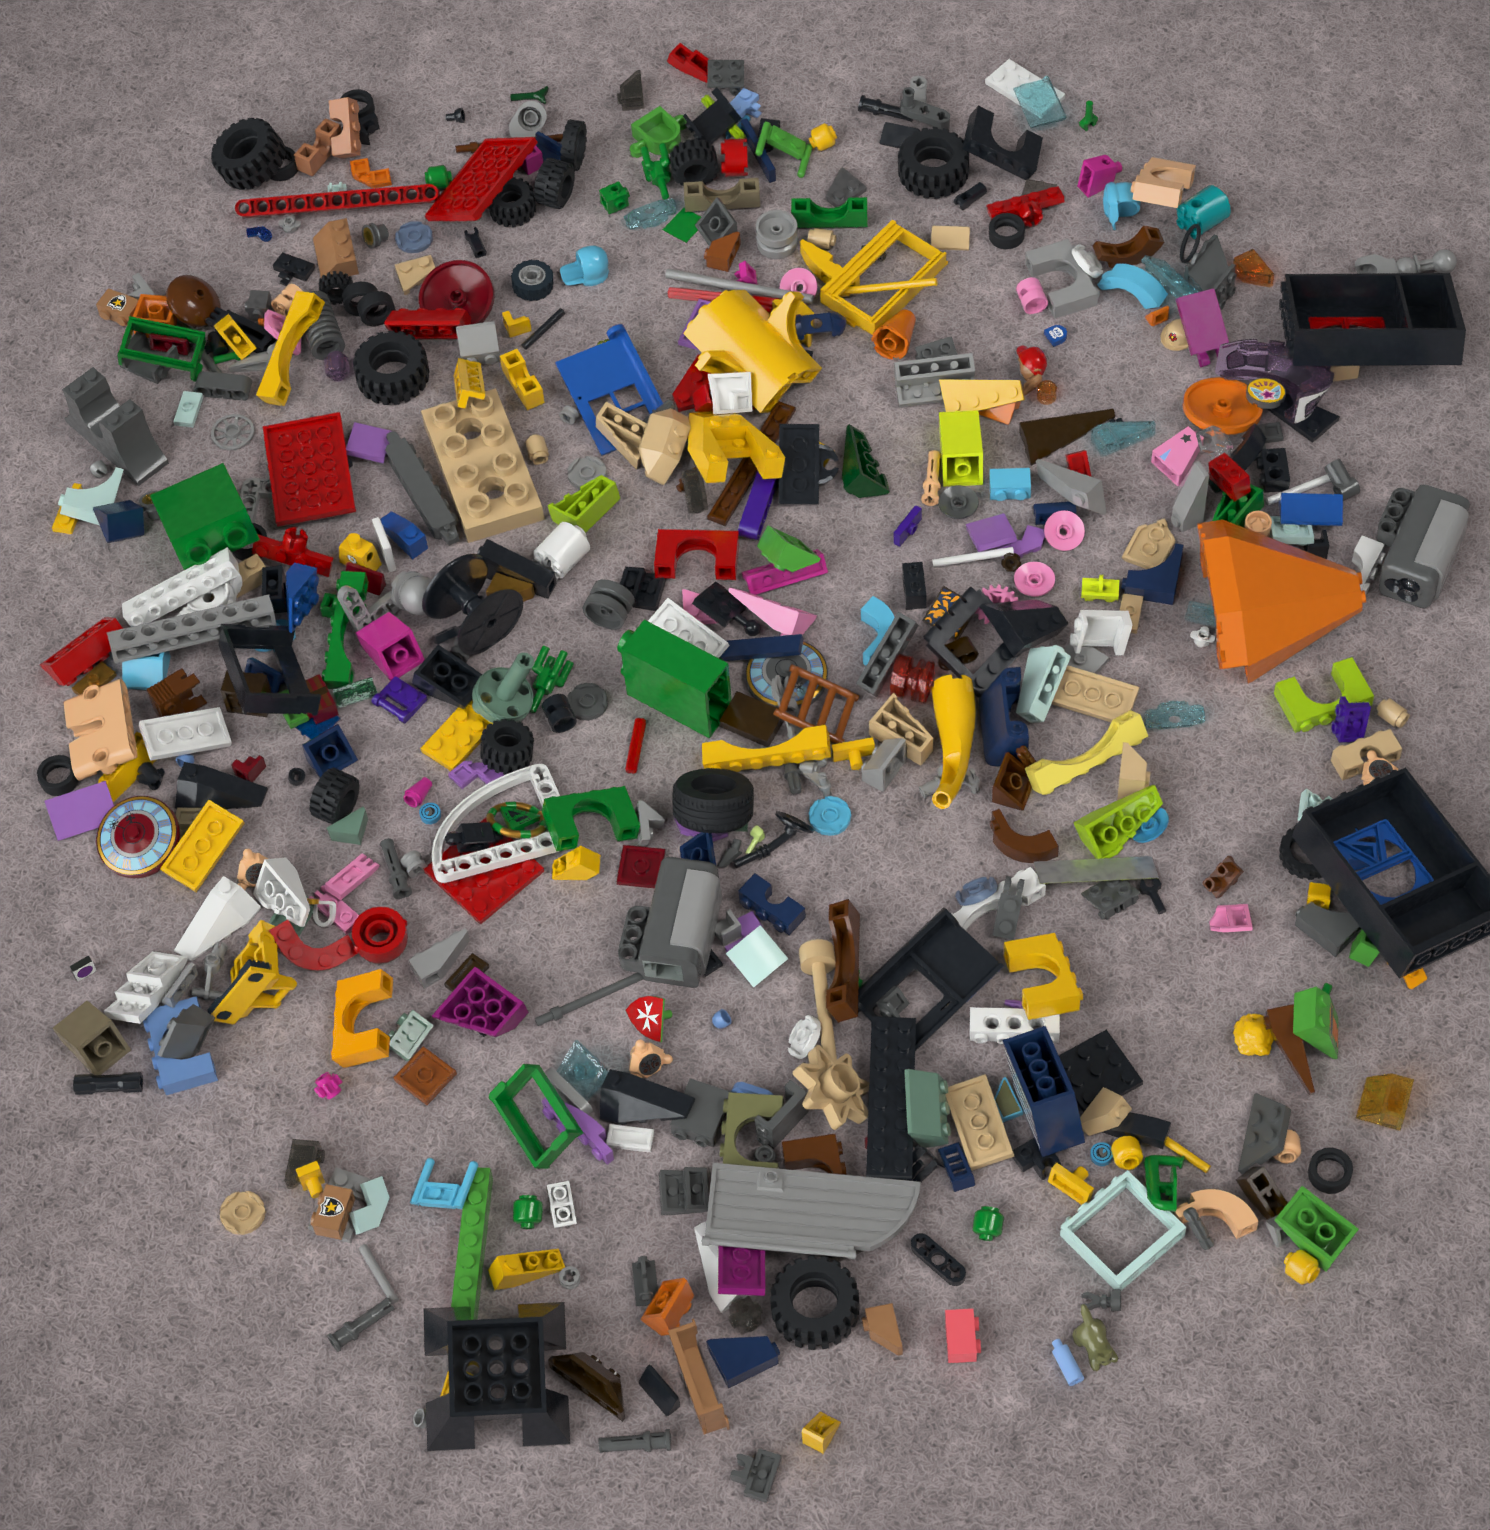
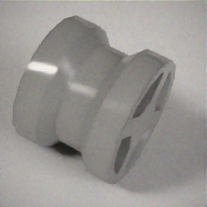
[401,851,427,877]

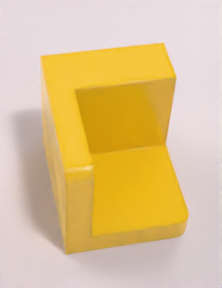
[502,310,532,338]

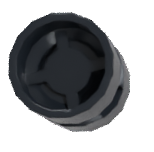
[542,694,577,733]

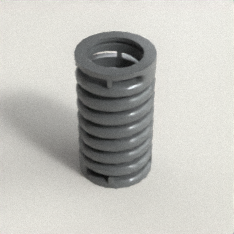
[305,291,345,360]

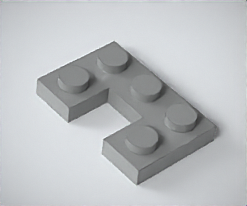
[308,1167,372,1243]

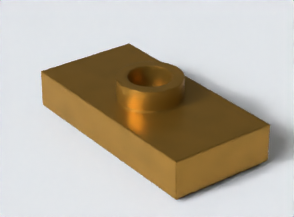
[72,661,117,695]

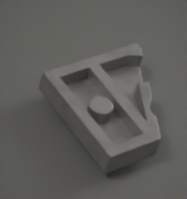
[826,167,867,207]

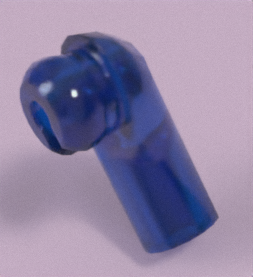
[246,226,272,242]

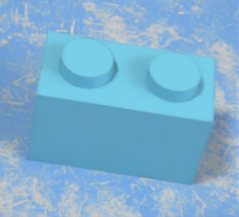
[989,468,1031,501]

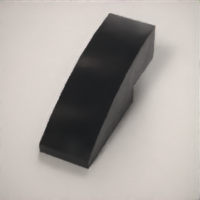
[1102,1112,1171,1149]

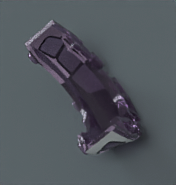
[1215,339,1334,424]

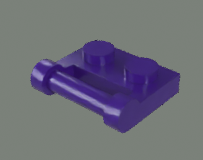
[372,676,428,724]

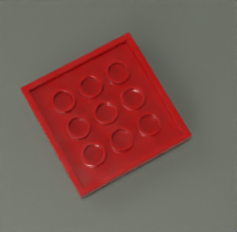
[423,818,544,925]

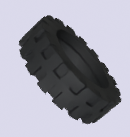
[560,119,587,171]
[1279,826,1322,880]

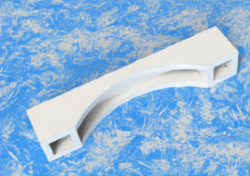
[951,867,1046,930]

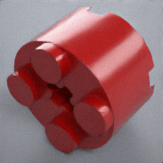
[721,138,748,177]

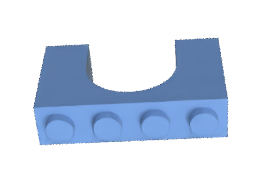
[143,997,218,1095]

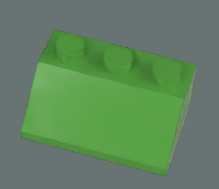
[757,525,821,572]

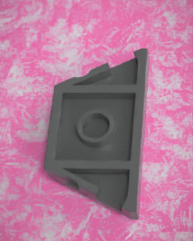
[1238,1093,1291,1174]

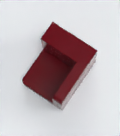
[231,755,266,782]

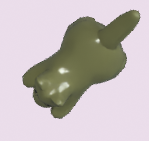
[1072,1304,1119,1371]

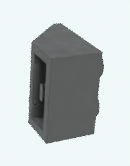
[157,1004,215,1059]

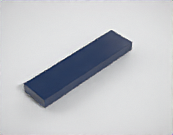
[741,118,776,183]
[721,634,804,661]

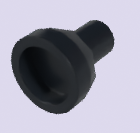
[446,108,465,123]

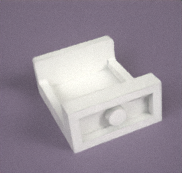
[1070,610,1133,655]

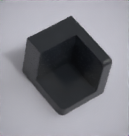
[1304,530,1330,559]

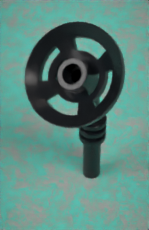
[733,811,815,868]

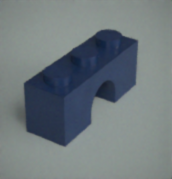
[738,873,806,936]

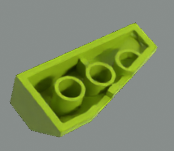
[1073,785,1163,859]

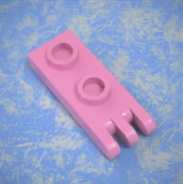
[325,853,380,900]
[309,885,359,935]

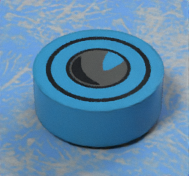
[419,803,441,824]
[1090,1142,1113,1166]

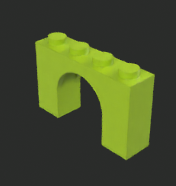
[1274,657,1374,733]

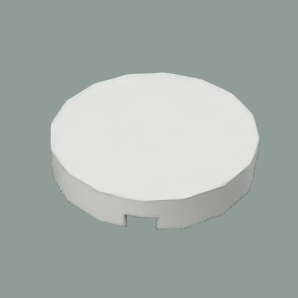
[1072,245,1103,278]
[788,1015,821,1059]

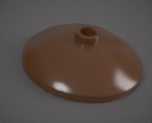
[166,275,221,327]

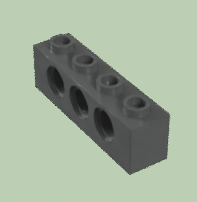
[856,612,919,697]

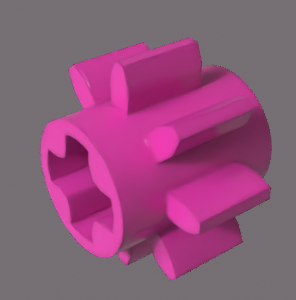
[314,1072,343,1100]

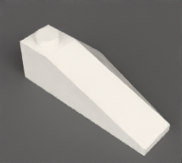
[253,858,310,927]
[174,876,261,962]
[694,1220,752,1313]

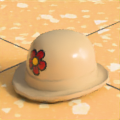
[1160,319,1188,351]

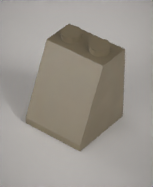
[53,1001,131,1075]

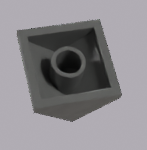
[695,197,738,246]

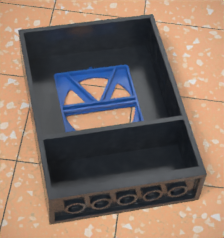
[1291,767,1490,979]

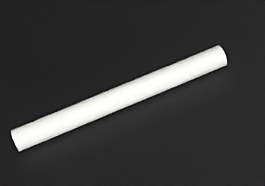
[1265,474,1331,506]
[932,547,1014,567]

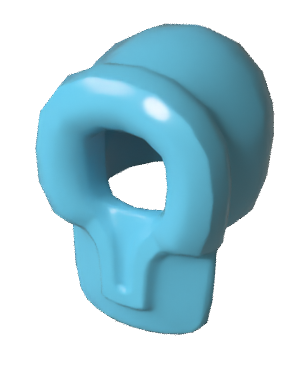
[1103,182,1141,230]
[560,245,609,286]

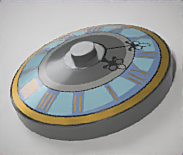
[745,641,828,711]

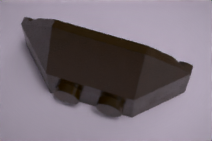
[548,1352,625,1422]

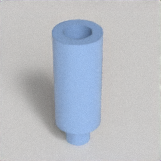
[1052,1339,1084,1386]

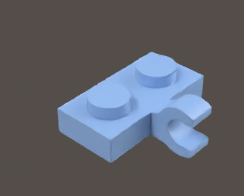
[730,88,762,123]

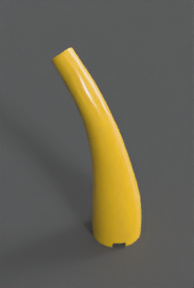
[931,674,976,809]

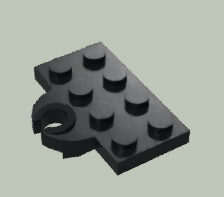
[779,424,839,505]

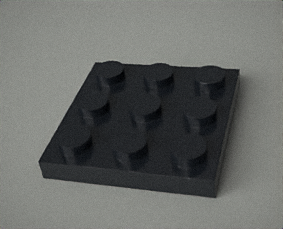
[1059,1029,1143,1112]

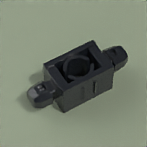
[445,822,503,853]

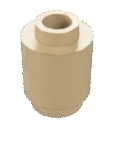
[807,228,836,250]
[525,435,549,465]
[1377,698,1410,728]

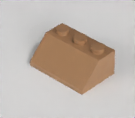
[313,218,359,279]

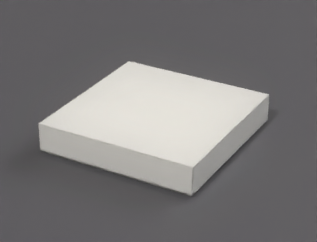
[372,517,396,572]

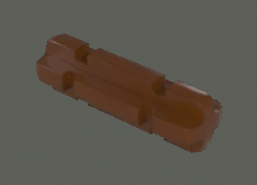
[1015,745,1037,767]

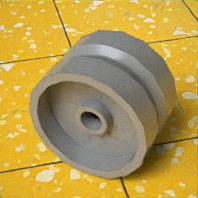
[755,210,798,259]

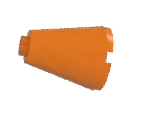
[871,309,916,360]

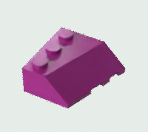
[432,967,529,1037]

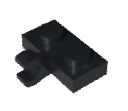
[273,252,315,286]

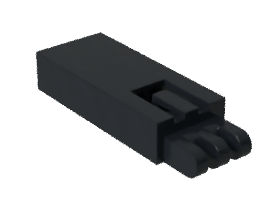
[205,307,277,353]

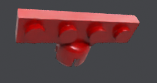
[986,186,1065,227]
[252,527,333,577]

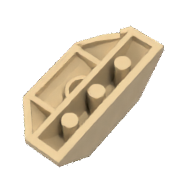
[638,408,691,485]

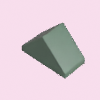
[327,807,368,845]

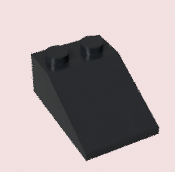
[412,644,483,709]

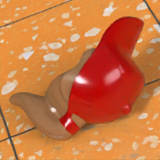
[1016,345,1047,396]

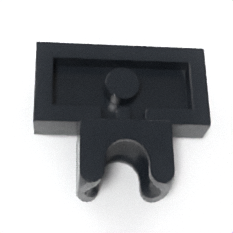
[1012,1138,1061,1180]

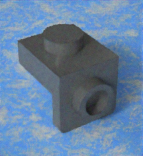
[876,986,910,1017]

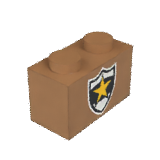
[96,288,139,326]
[311,1184,355,1240]

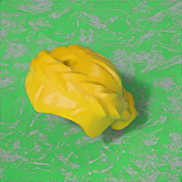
[1233,1013,1274,1056]

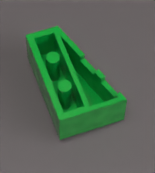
[1212,484,1264,528]

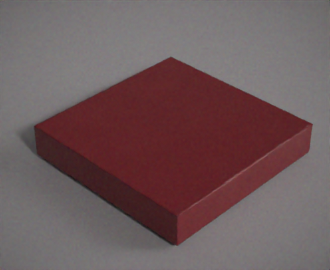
[616,845,666,889]

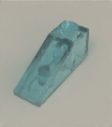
[1091,421,1156,457]

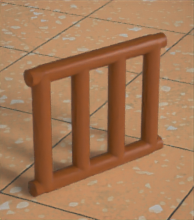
[773,664,860,744]

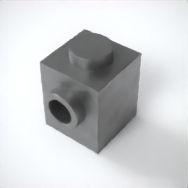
[245,290,272,321]

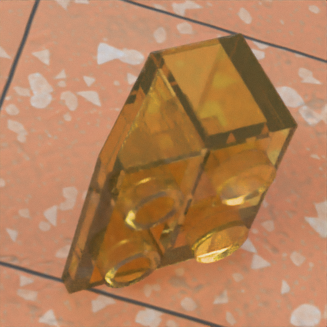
[1356,1073,1414,1131]

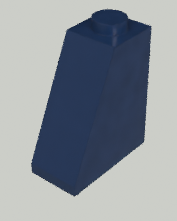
[706,1336,780,1389]

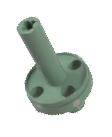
[472,652,535,723]

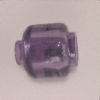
[324,351,350,381]

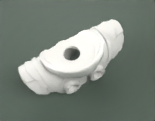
[177,575,242,616]

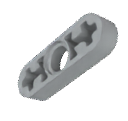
[544,1067,593,1115]

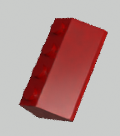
[384,308,471,339]
[40,617,123,686]

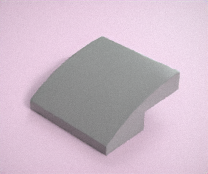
[161,962,198,1008]

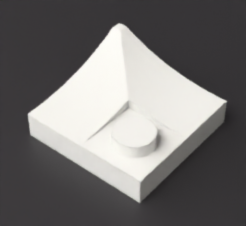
[708,372,752,414]

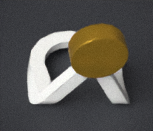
[307,898,336,927]

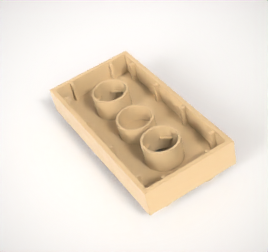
[421,388,544,543]

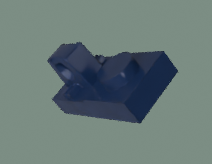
[244,657,285,693]

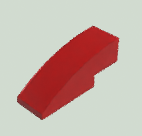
[667,43,710,83]

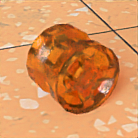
[1037,380,1057,405]

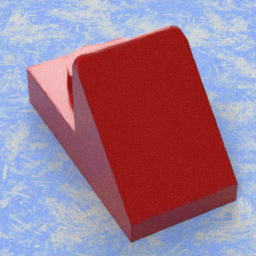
[1065,450,1092,477]

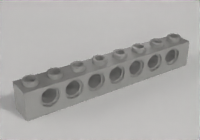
[107,594,276,664]

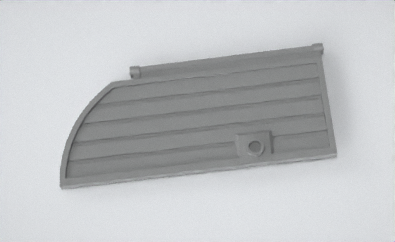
[701,1163,921,1259]

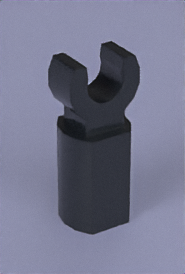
[464,227,487,258]

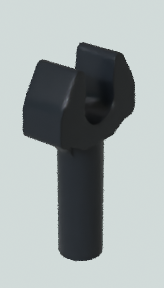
[1139,878,1166,915]

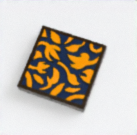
[922,586,977,640]

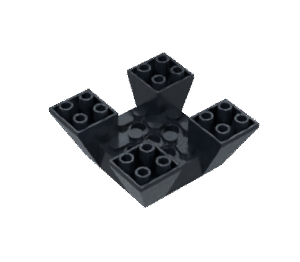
[423,1302,570,1452]

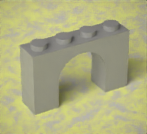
[1025,239,1100,319]

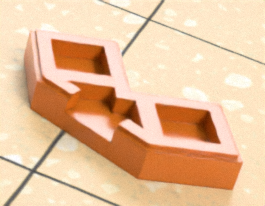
[350,158,392,189]

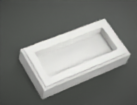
[606,1124,654,1153]

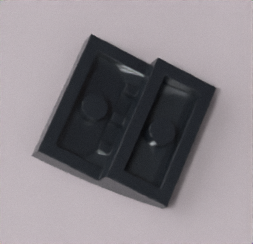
[620,566,667,611]

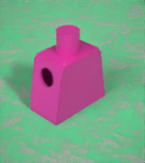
[1077,155,1122,198]

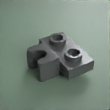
[730,1449,782,1503]

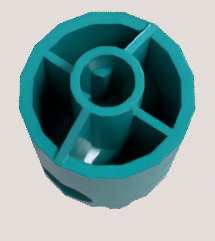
[1176,185,1231,239]

